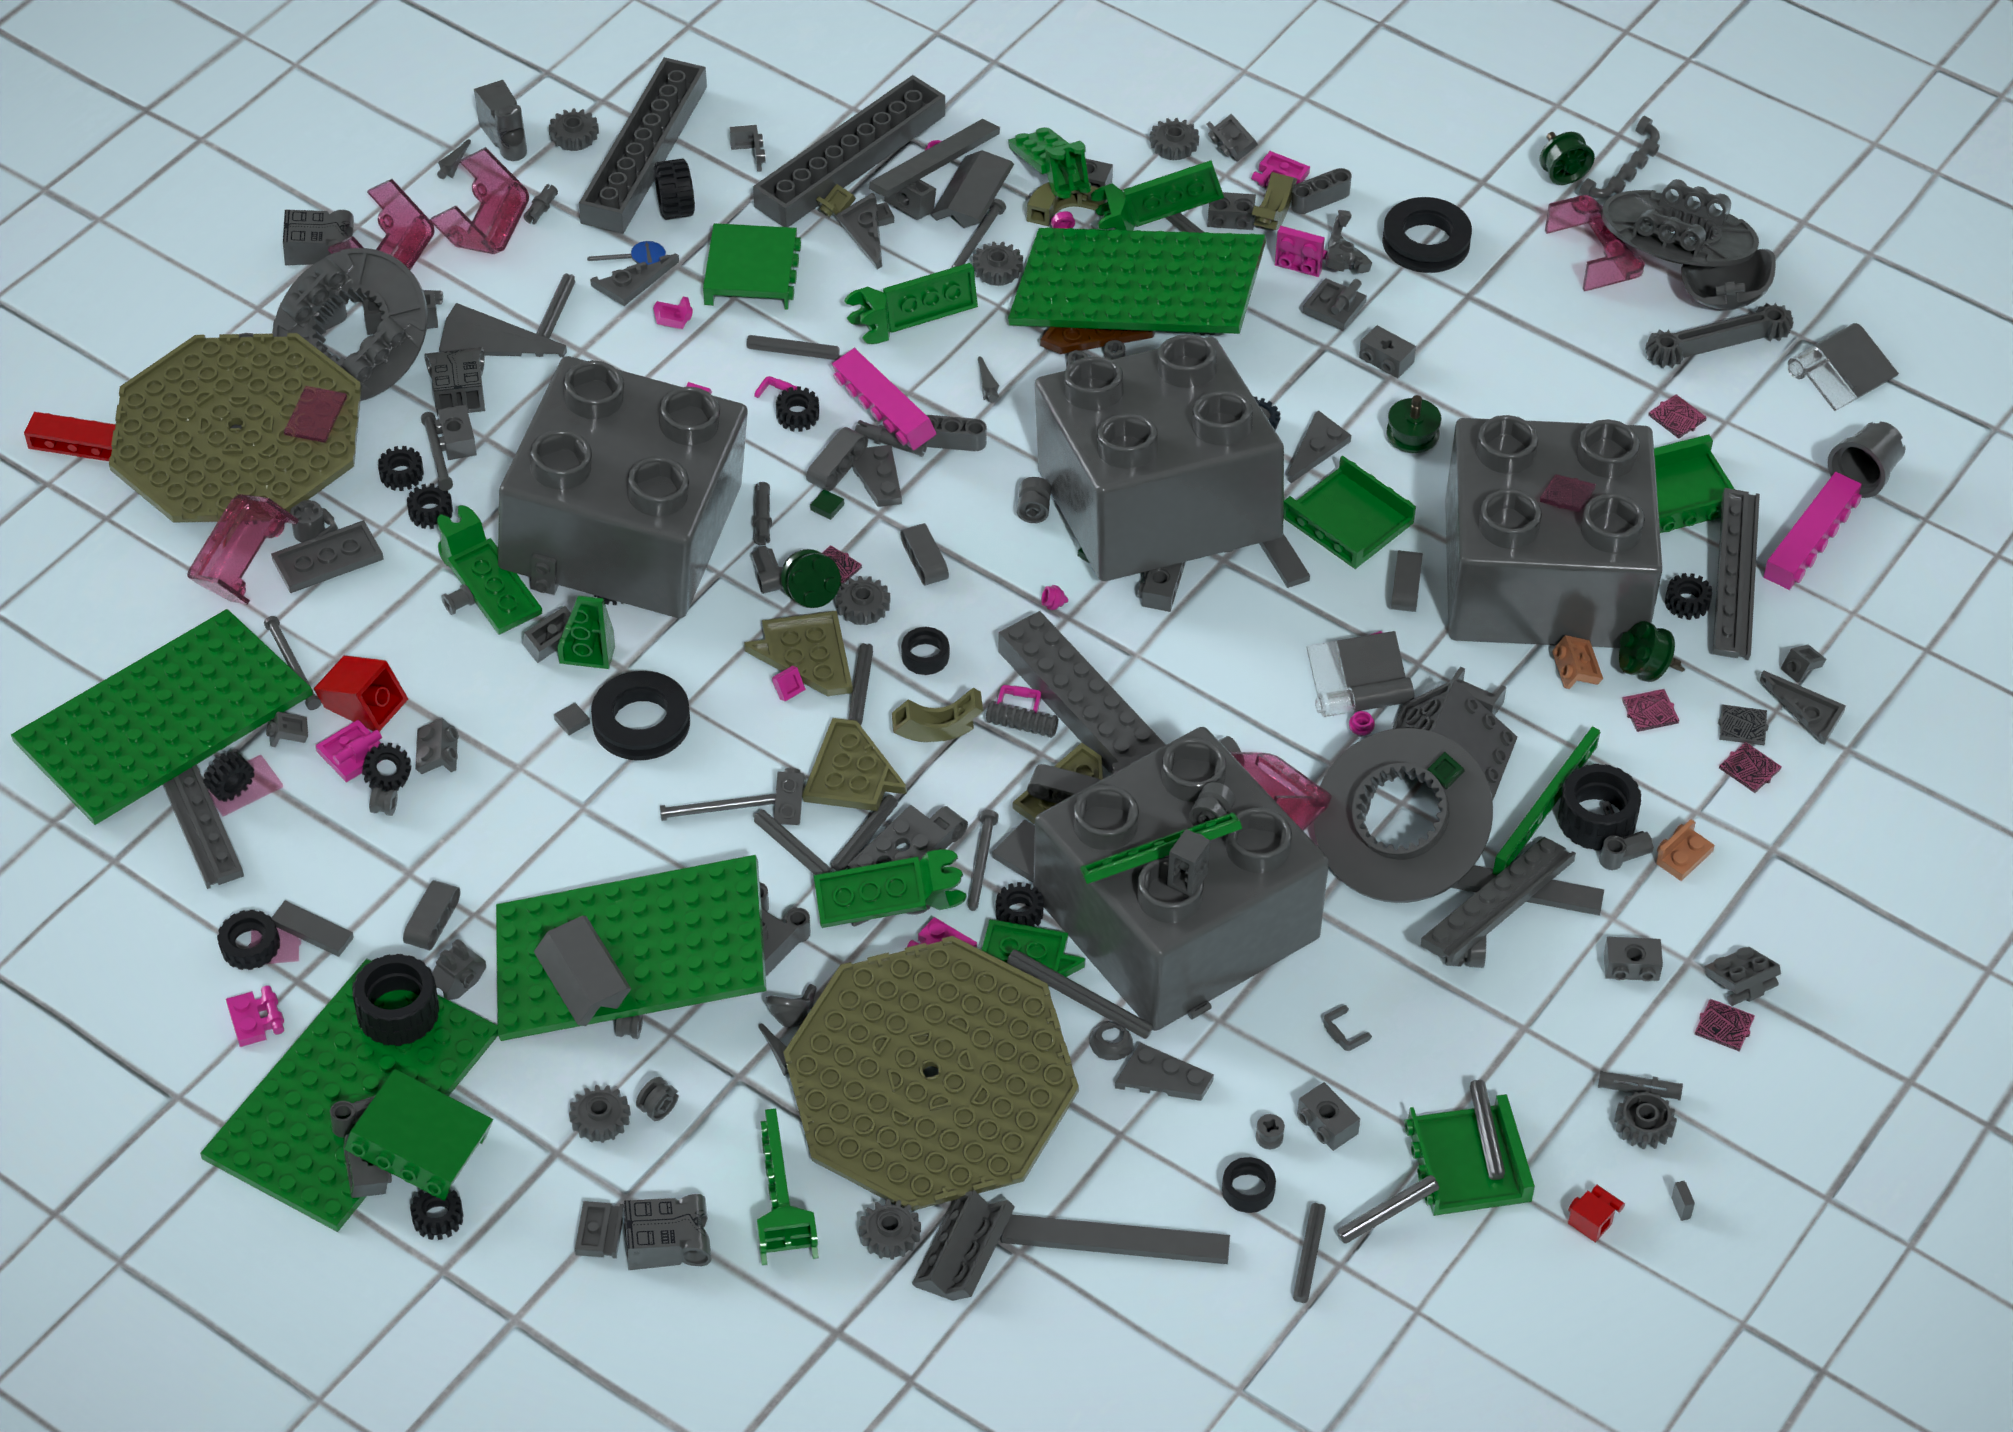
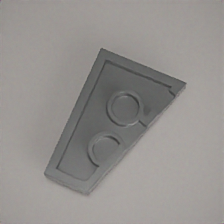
[852,445,902,507]
[1115,1042,1214,1101]

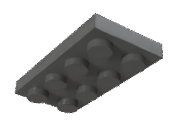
[271,520,384,593]

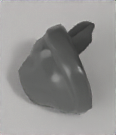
[765,984,817,1027]

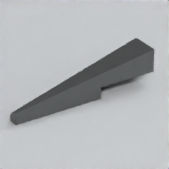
[439,303,567,357]

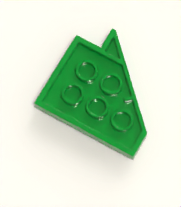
[982,919,1086,987]

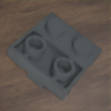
[1303,278,1367,330]
[1704,947,1781,1006]

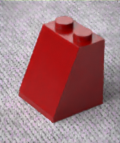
[314,655,408,732]

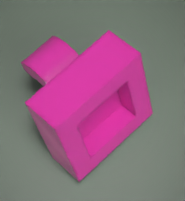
[772,666,806,701]

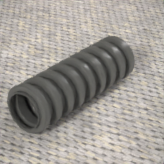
[986,701,1059,738]

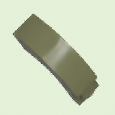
[1252,172,1297,230]
[1027,182,1106,226]
[892,688,983,742]

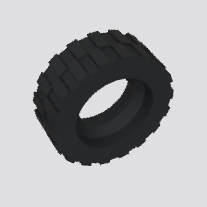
[217,910,280,970]

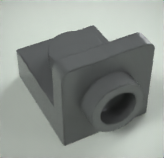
[1781,645,1827,682]
[266,712,308,747]

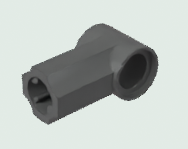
[752,546,783,594]
[1599,831,1654,870]
[330,1095,376,1138]

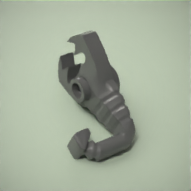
[1326,210,1372,273]

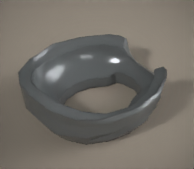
[1090,1022,1134,1060]

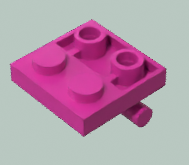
[1275,225,1328,277]
[315,720,383,782]

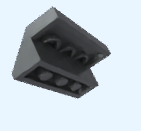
[931,150,1014,228]
[534,916,631,1026]
[912,1190,1015,1301]

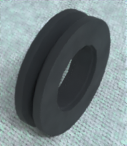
[1382,197,1472,273]
[591,671,690,760]

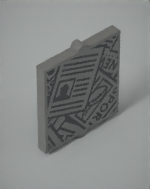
[1718,704,1769,745]

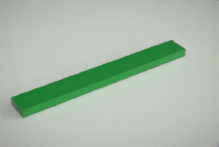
[1492,726,1601,876]

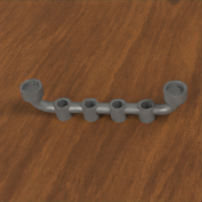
[1579,116,1660,199]

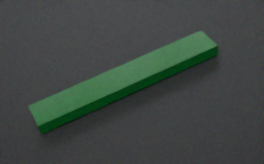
[1080,813,1243,884]

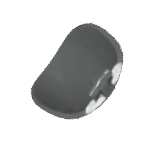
[1681,249,1776,310]

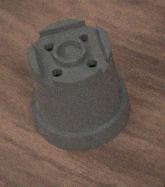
[1828,421,1906,498]

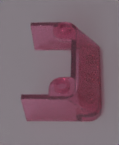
[430,147,529,254]
[328,179,435,270]
[1545,195,1645,292]
[187,494,299,605]
[1230,752,1332,831]

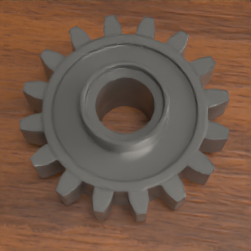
[549,108,599,151]
[1150,118,1199,160]
[973,241,1023,286]
[836,576,890,625]
[569,1085,631,1143]
[1614,1091,1677,1149]
[859,1199,921,1260]

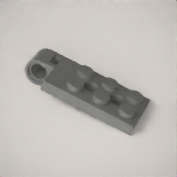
[847,805,968,869]

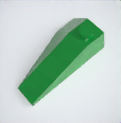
[557,596,615,669]

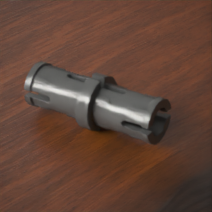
[524,184,558,225]

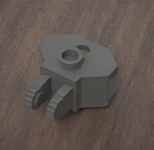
[432,939,486,1000]

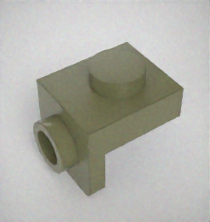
[816,184,856,217]

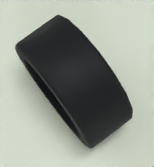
[901,627,950,675]
[1222,1157,1276,1213]

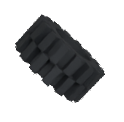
[776,386,819,432]
[378,446,424,491]
[407,483,453,529]
[1665,573,1713,620]
[362,743,412,791]
[203,752,255,802]
[996,882,1044,927]
[410,1189,464,1240]

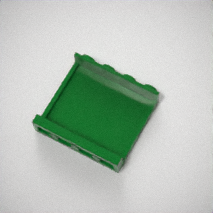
[703,223,801,310]
[1654,434,1734,533]
[1284,455,1416,569]
[344,1069,493,1201]
[1404,1094,1535,1216]

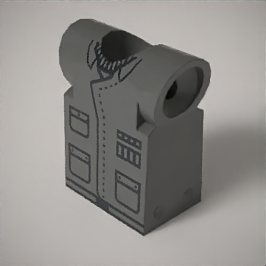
[474,80,527,161]
[283,210,354,265]
[424,347,485,416]
[624,1194,712,1270]

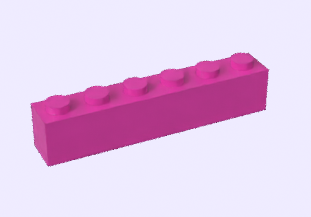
[832,347,936,451]
[1763,472,1862,590]

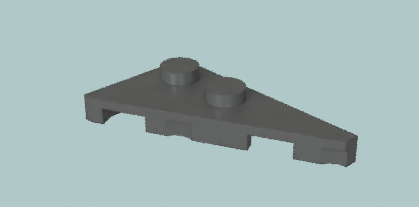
[836,193,882,270]
[590,253,679,306]
[1288,410,1352,483]
[1760,670,1846,745]

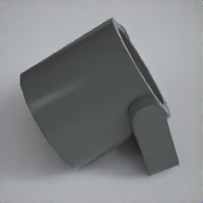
[290,500,338,543]

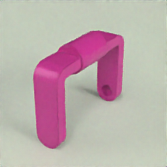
[754,376,797,398]
[997,685,1041,713]

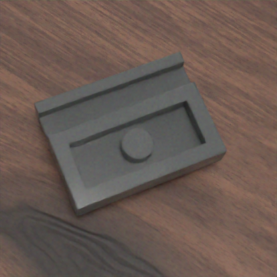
[575,1201,624,1259]

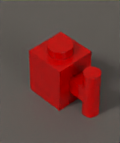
[1568,1184,1625,1243]

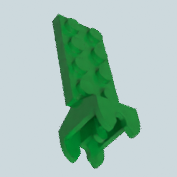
[1008,127,1091,199]
[1091,160,1224,231]
[845,263,978,344]
[437,505,542,635]
[814,849,967,928]
[757,1108,819,1265]

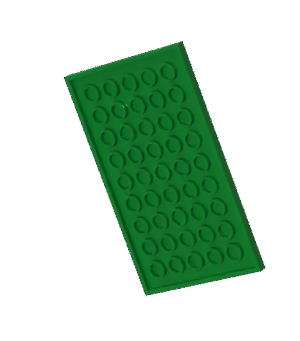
[1008,227,1266,334]
[11,609,313,825]
[496,855,767,1041]
[200,959,499,1232]

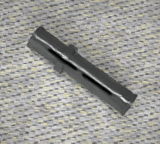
[855,420,928,457]
[753,482,772,545]
[1598,1070,1683,1101]

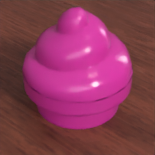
[1041,585,1068,610]

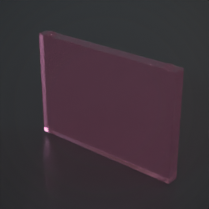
[284,386,347,443]
[207,755,283,817]

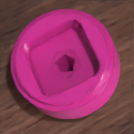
[1051,211,1075,229]

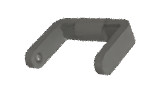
[1323,1005,1372,1051]

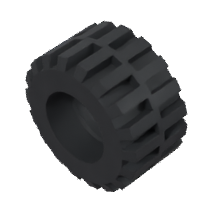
[654,158,695,220]

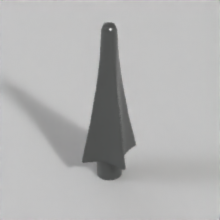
[437,139,471,179]
[977,356,1000,402]
[759,1023,788,1076]

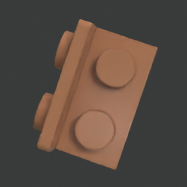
[1552,635,1603,689]
[1656,819,1715,881]

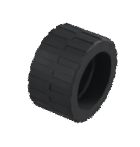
[1558,764,1641,851]
[352,954,439,1046]

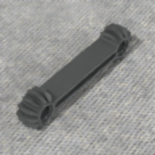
[1645,302,1794,368]

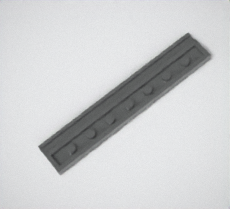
[1713,488,1760,660]
[163,765,244,889]
[1421,837,1576,963]

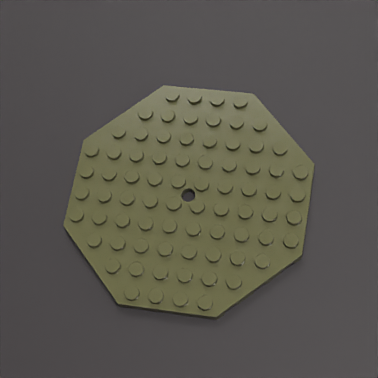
[109,333,362,523]
[783,936,1079,1211]

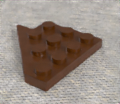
[1040,327,1155,354]

